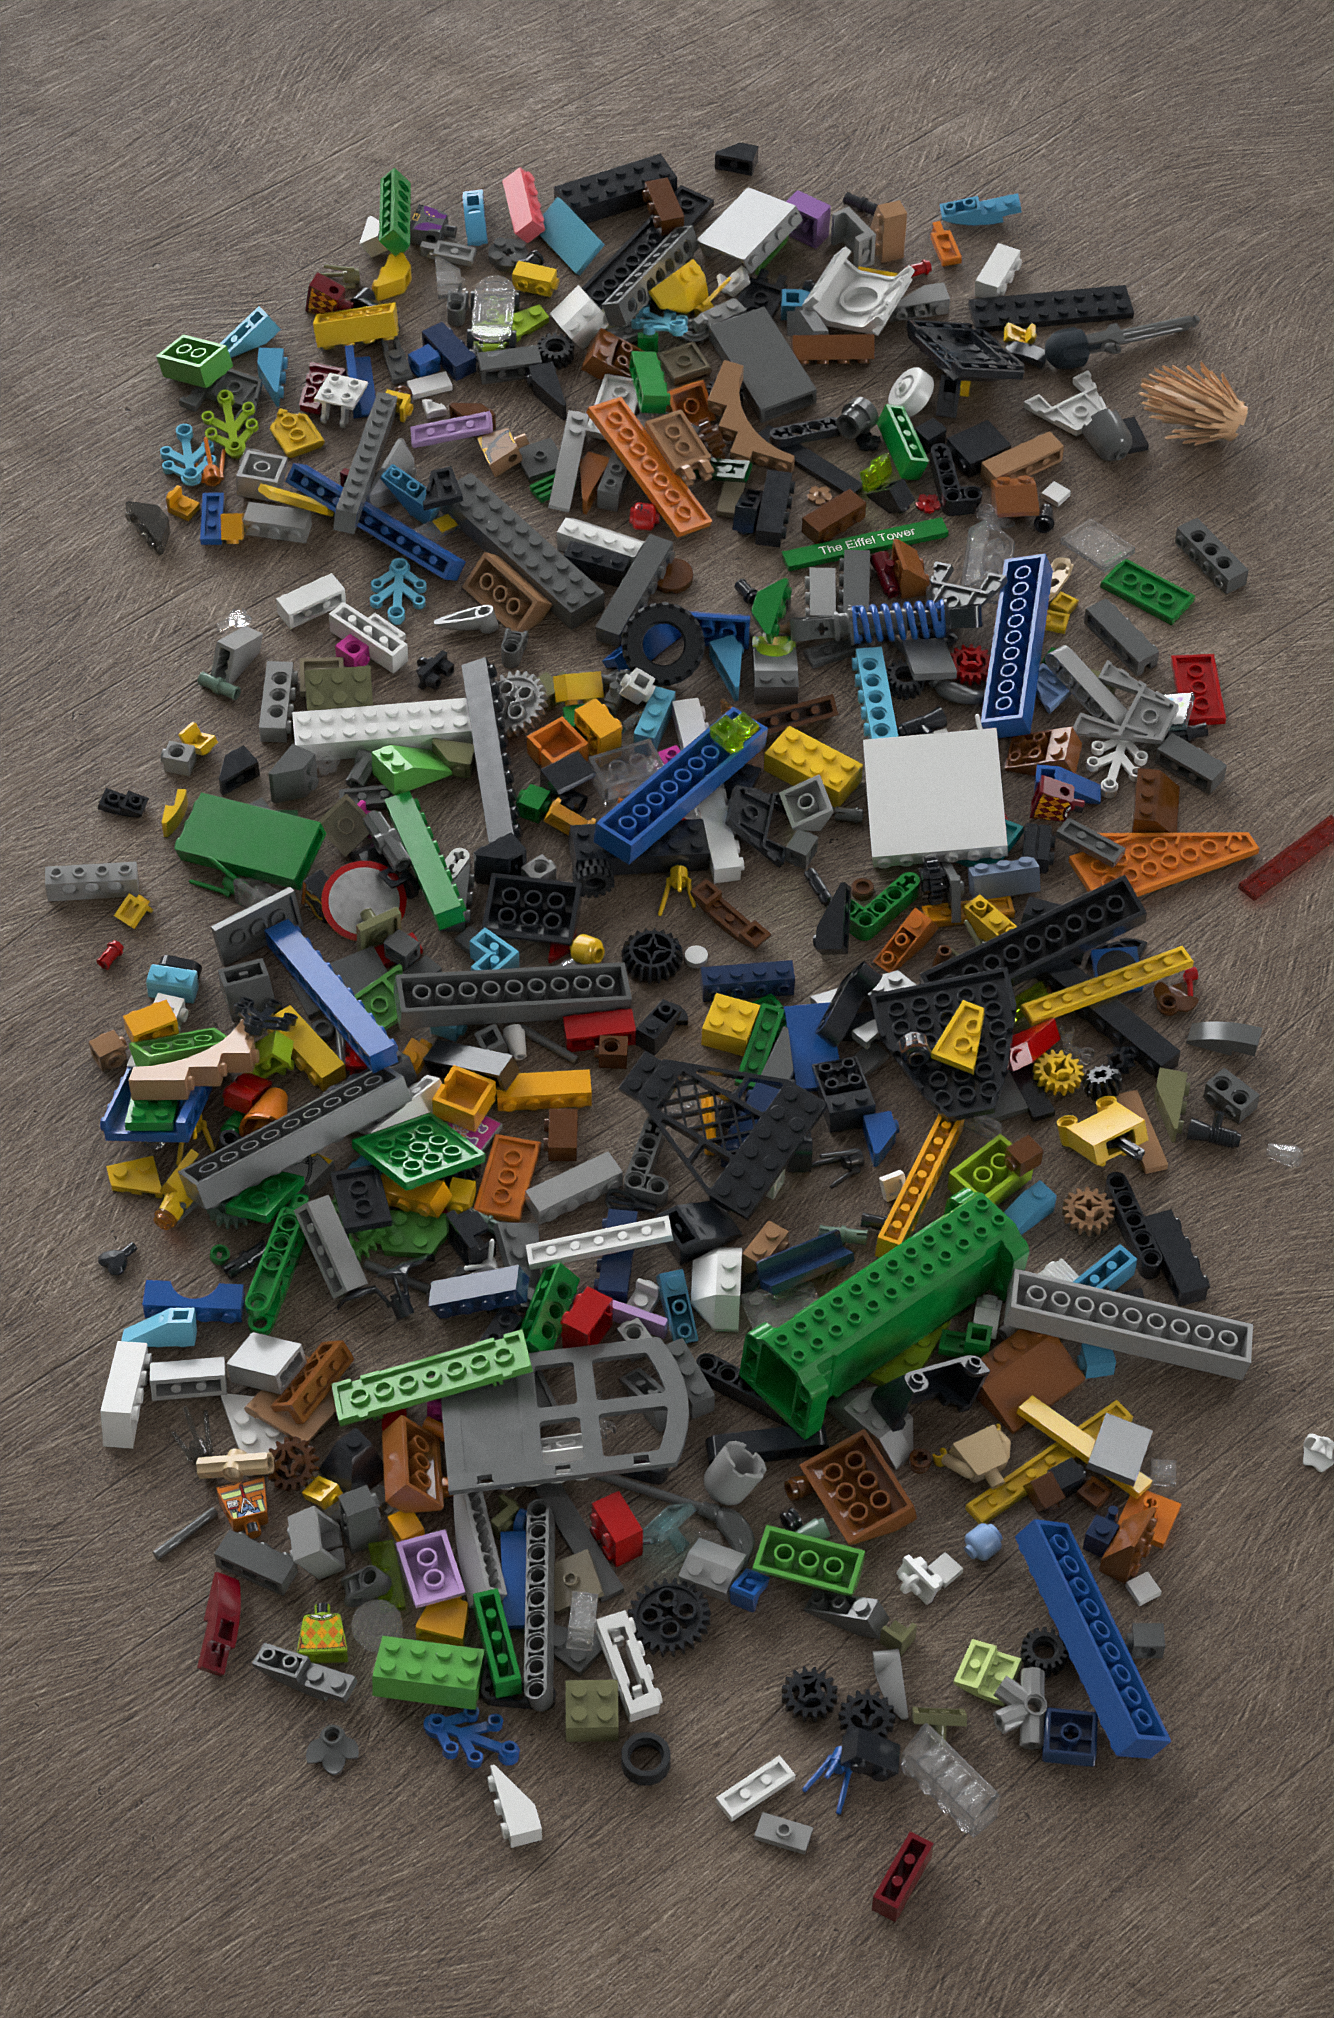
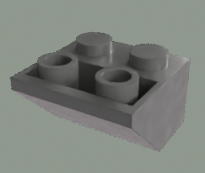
[218,958,275,1021]

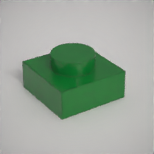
[638,332,658,353]

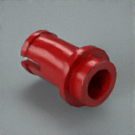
[905,259,932,278]
[96,940,124,970]

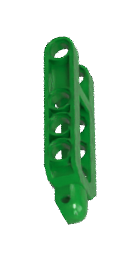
[245,1194,309,1336]

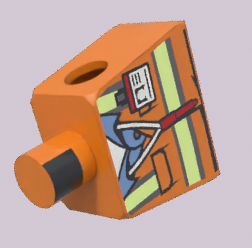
[217,1476,269,1539]

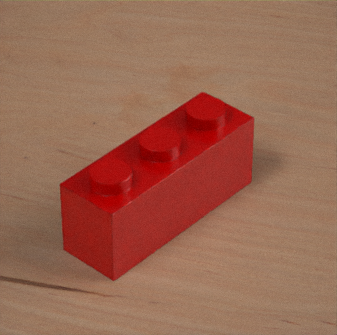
[563,1009,636,1052]

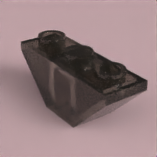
[125,501,171,556]

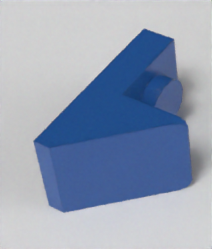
[730,1568,770,1613]

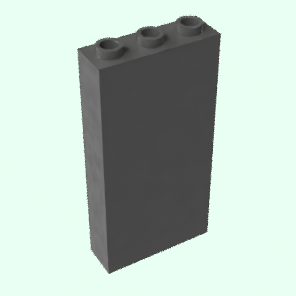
[709,307,817,423]

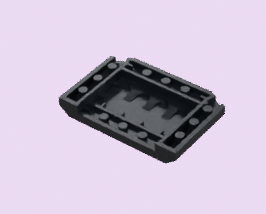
[906,320,1024,382]

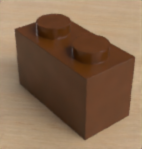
[544,1109,578,1161]

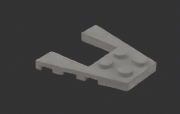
[1073,660,1179,745]
[810,970,916,1049]

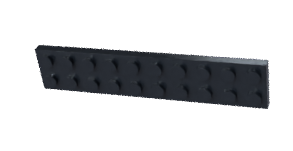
[582,185,714,309]

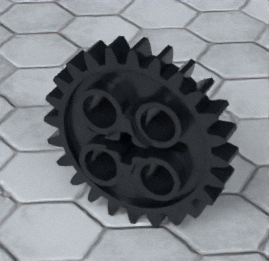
[628,1578,711,1657]

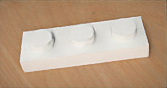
[716,1755,795,1822]

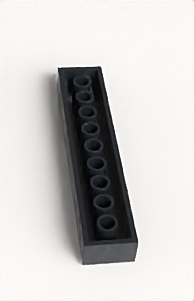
[919,875,1147,987]

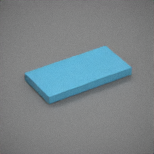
[540,197,605,276]

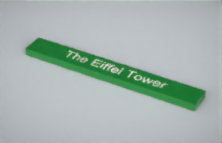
[782,517,949,572]

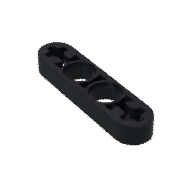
[768,417,841,448]

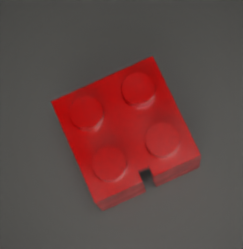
[560,1286,613,1349]
[590,1491,643,1567]

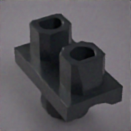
[416,650,455,690]

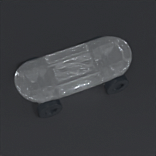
[467,276,520,350]

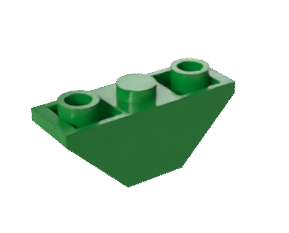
[751,578,792,645]

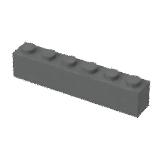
[596,534,675,647]

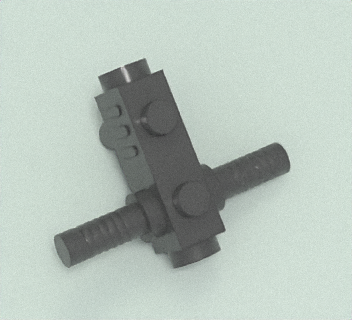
[593,669,632,715]

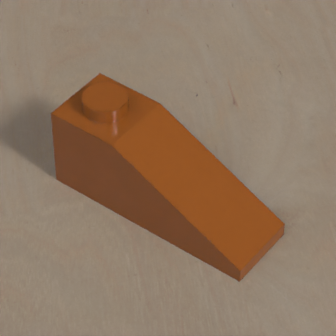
[578,451,610,515]

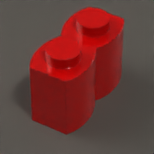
[222,1073,272,1114]

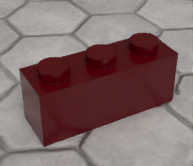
[872,1831,934,1922]

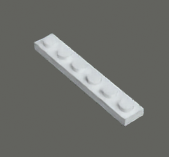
[526,1216,673,1270]

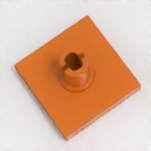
[1117,1490,1181,1549]

